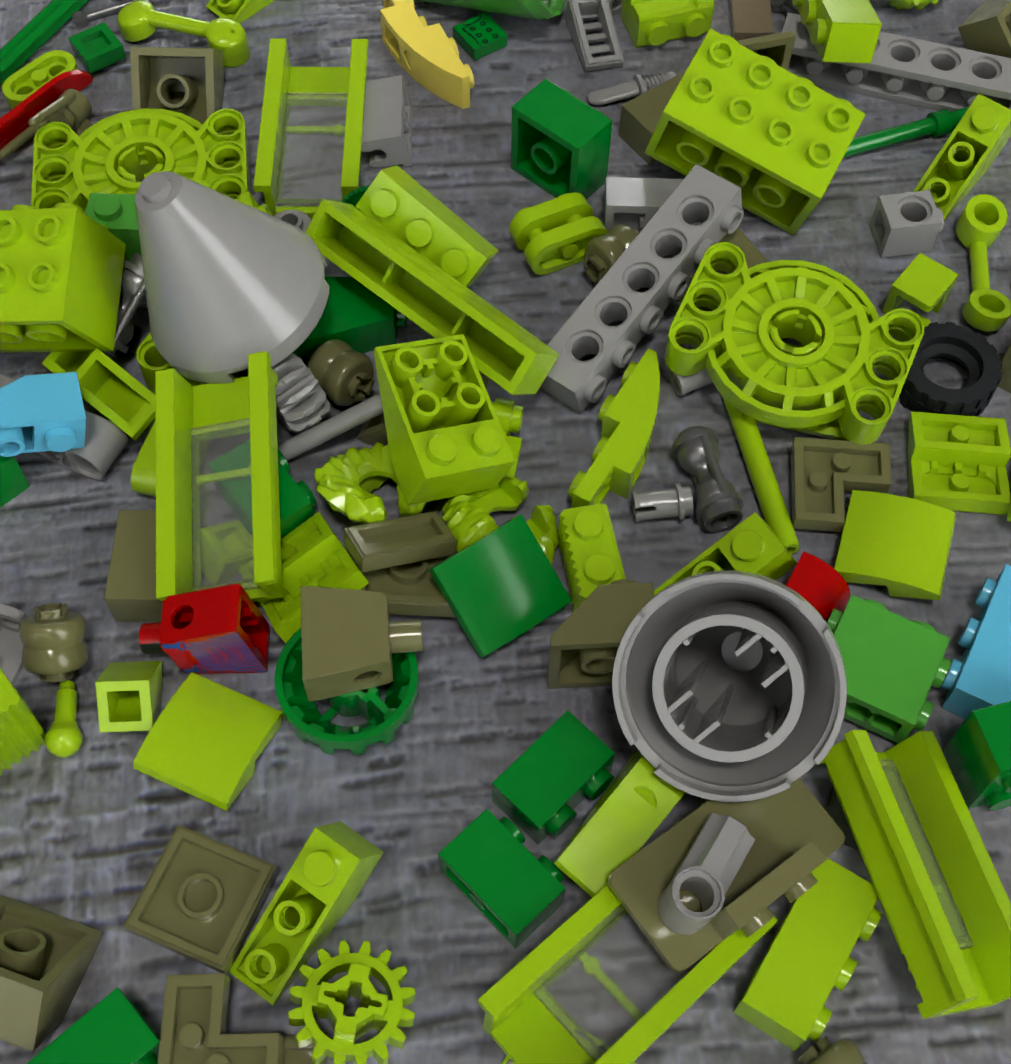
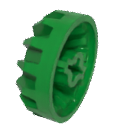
[274,628,419,755]

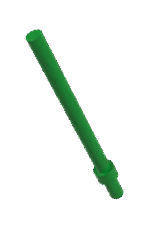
[843,107,969,158]

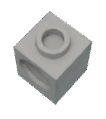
[869,190,944,258]

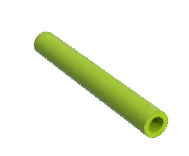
[722,396,801,555]

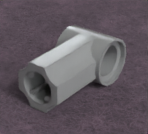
[658,812,756,935]

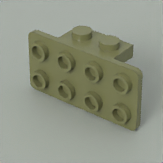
[608,778,845,972]

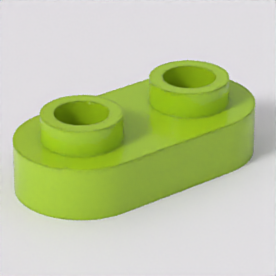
[2,50,78,109]

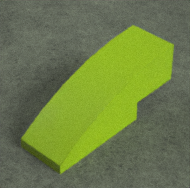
[42,347,155,441]

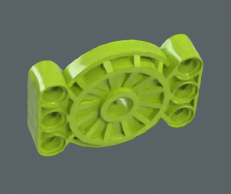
[31,108,253,212]
[664,242,925,445]

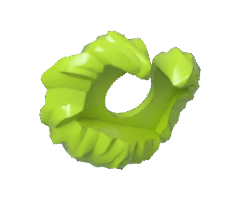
[314,442,427,524]
[442,477,559,565]

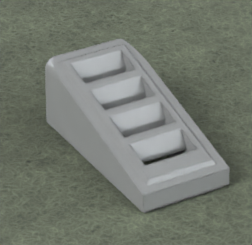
[565,0,624,72]

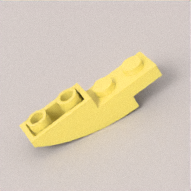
[380,0,475,109]

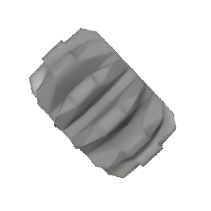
[271,353,330,435]

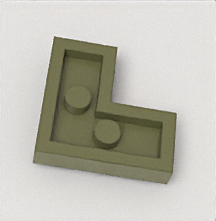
[791,437,892,532]
[157,973,284,1064]

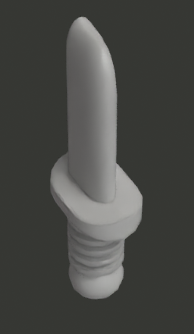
[587,71,677,105]

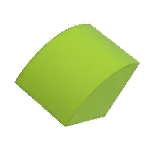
[95,661,163,733]

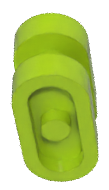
[509,192,607,275]

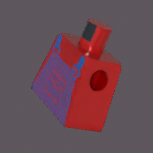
[139,583,271,674]

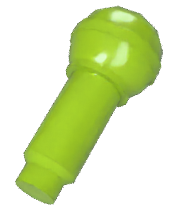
[45,680,83,757]

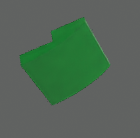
[428,514,572,658]

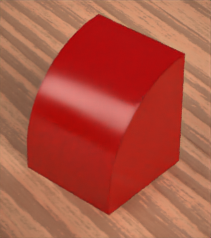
[786,551,850,622]

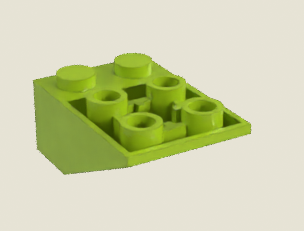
[373,334,516,506]

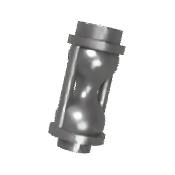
[103,252,147,356]
[672,426,744,532]

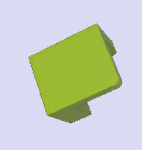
[882,253,959,314]

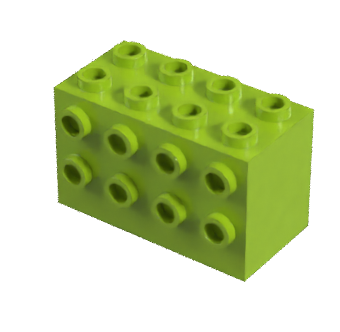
[645,28,866,235]
[0,203,126,353]

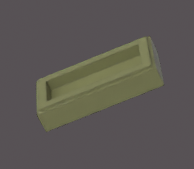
[343,511,457,573]

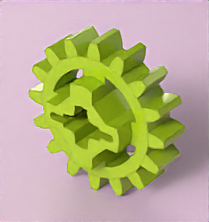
[288,940,416,1064]

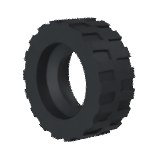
[899,322,1002,417]

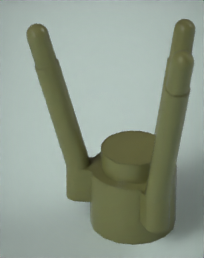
[0,89,92,160]

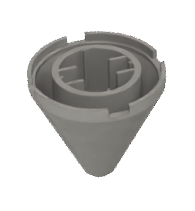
[135,171,330,384]
[612,570,847,802]

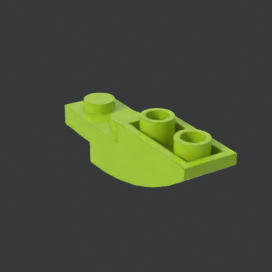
[568,348,660,508]

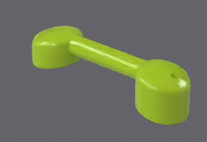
[117,0,251,68]
[956,194,1011,332]

